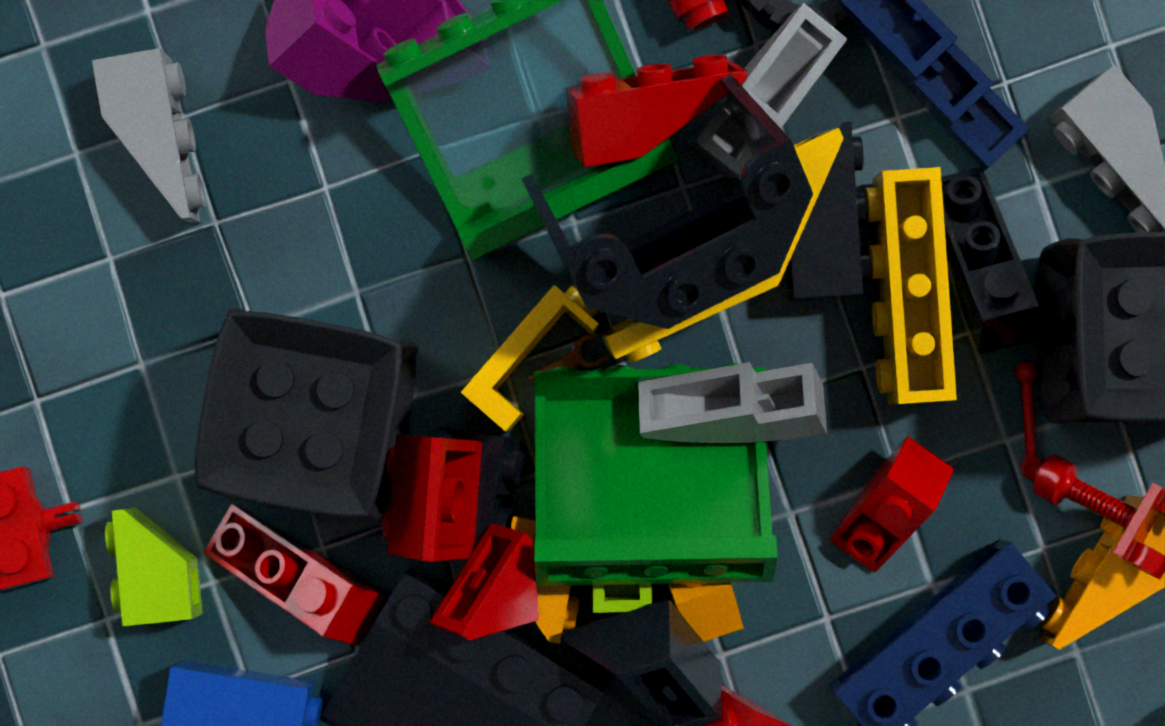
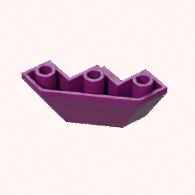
[265,0,490,103]

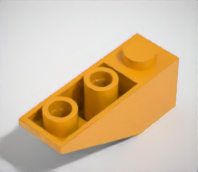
[1039,495,1165,650]

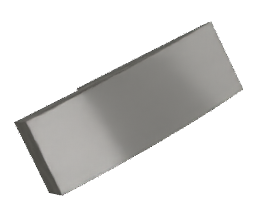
[684,3,847,179]
[638,362,827,443]

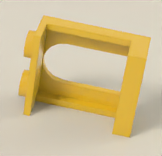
[461,285,599,431]

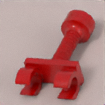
[1033,454,1165,580]

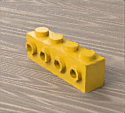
[864,167,957,405]

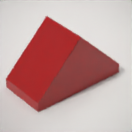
[429,523,539,641]

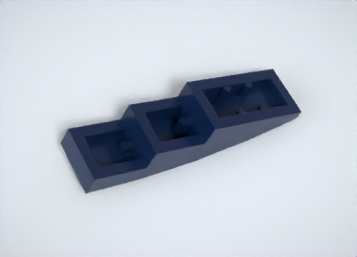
[836,0,1030,171]

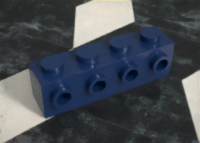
[828,540,1057,726]

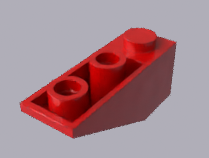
[565,55,747,167]
[203,504,387,646]

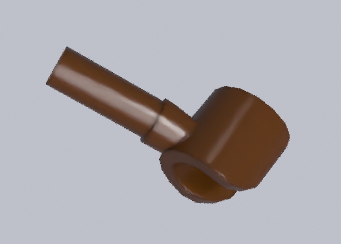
[528,334,607,387]

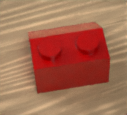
[382,435,482,562]

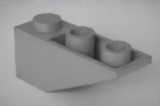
[92,48,206,225]
[1049,64,1165,232]

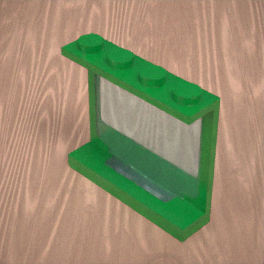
[376,0,678,261]

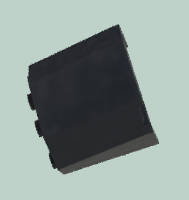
[521,74,813,329]

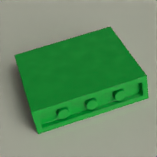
[534,363,778,586]

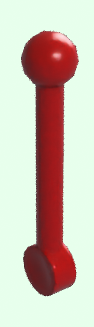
[1015,361,1043,480]

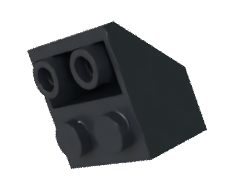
[563,599,722,726]

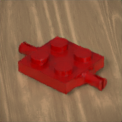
[0,466,83,592]

